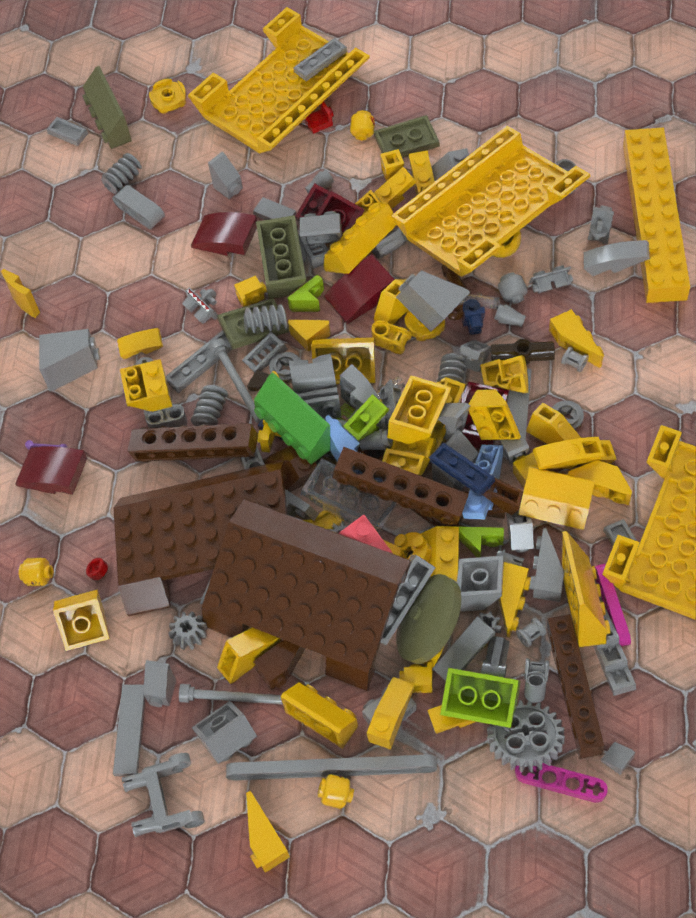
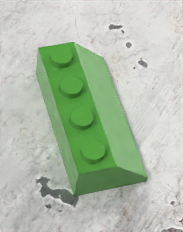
[254,373,331,464]

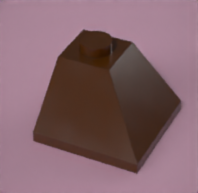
[263,446,319,492]

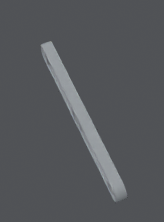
[226,755,437,780]

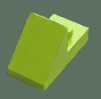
[287,274,324,312]
[344,394,390,441]
[459,527,504,558]

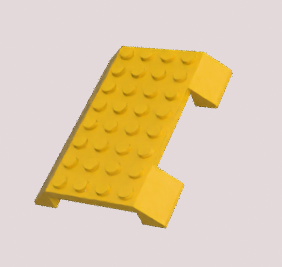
[188,7,370,154]
[391,126,591,277]
[602,425,696,620]

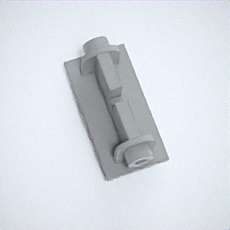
[529,265,573,294]
[379,379,401,426]

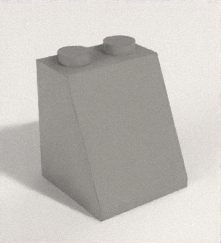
[396,271,470,331]
[39,329,100,391]

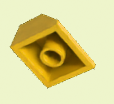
[53,589,110,651]

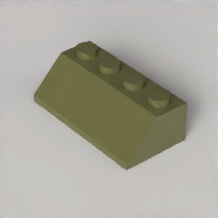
[82,66,132,149]
[256,215,306,299]

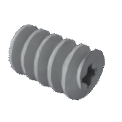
[101,153,142,194]
[244,304,287,334]
[437,353,466,383]
[191,385,228,426]

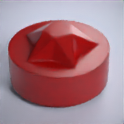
[86,558,108,581]

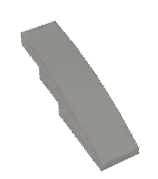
[593,608,636,696]

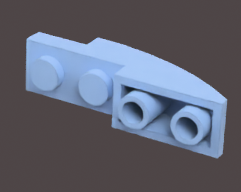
[325,415,383,482]
[462,445,503,520]

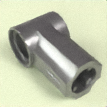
[481,636,510,678]

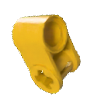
[371,320,412,354]

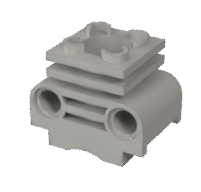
[289,354,341,419]

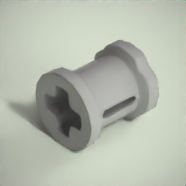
[561,347,589,372]
[516,618,547,648]

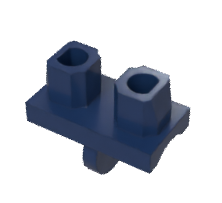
[462,299,486,335]

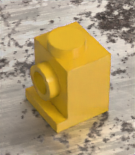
[380,149,404,181]
[234,275,267,307]
[399,663,432,693]

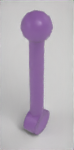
[25,440,67,450]

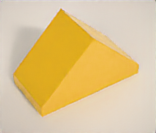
[288,320,331,352]

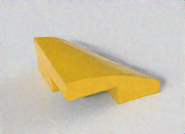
[480,355,528,393]

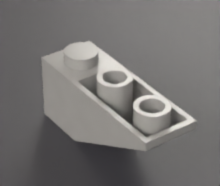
[529,528,564,602]

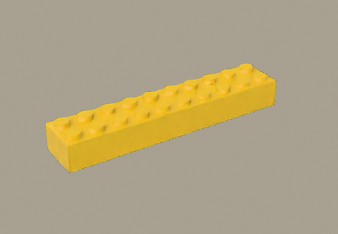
[623,127,690,303]

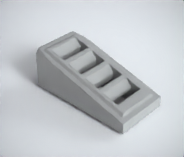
[304,243,328,269]
[242,332,288,372]

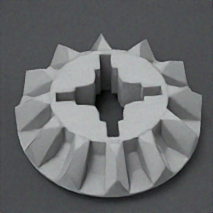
[269,352,301,382]
[552,401,584,429]

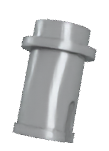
[496,549,524,566]

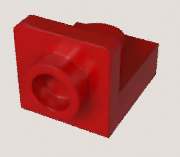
[305,101,334,134]

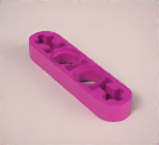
[595,564,631,647]
[515,763,608,803]

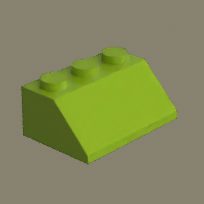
[440,668,521,728]

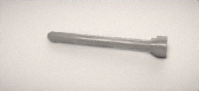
[209,338,261,423]
[179,684,283,705]

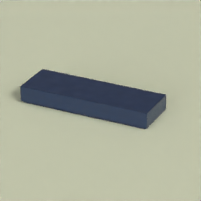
[429,442,495,496]

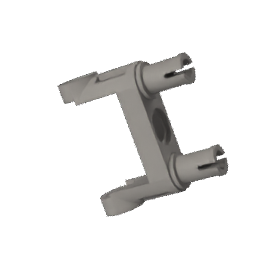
[122,753,205,837]

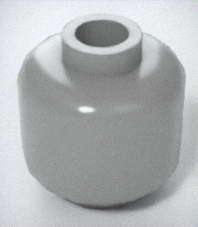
[498,272,528,304]

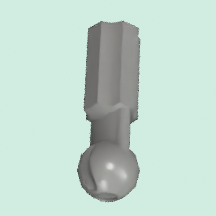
[372,227,408,259]

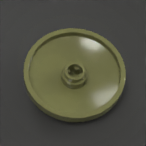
[396,574,461,664]

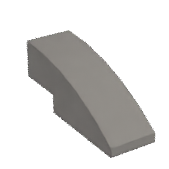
[583,240,650,276]
[340,364,385,429]

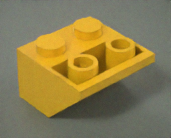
[120,359,173,412]
[469,389,521,440]

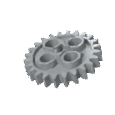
[487,700,565,772]

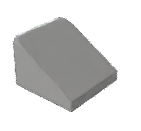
[601,742,636,775]

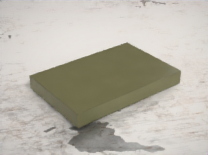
[374,115,440,158]
[217,298,289,350]

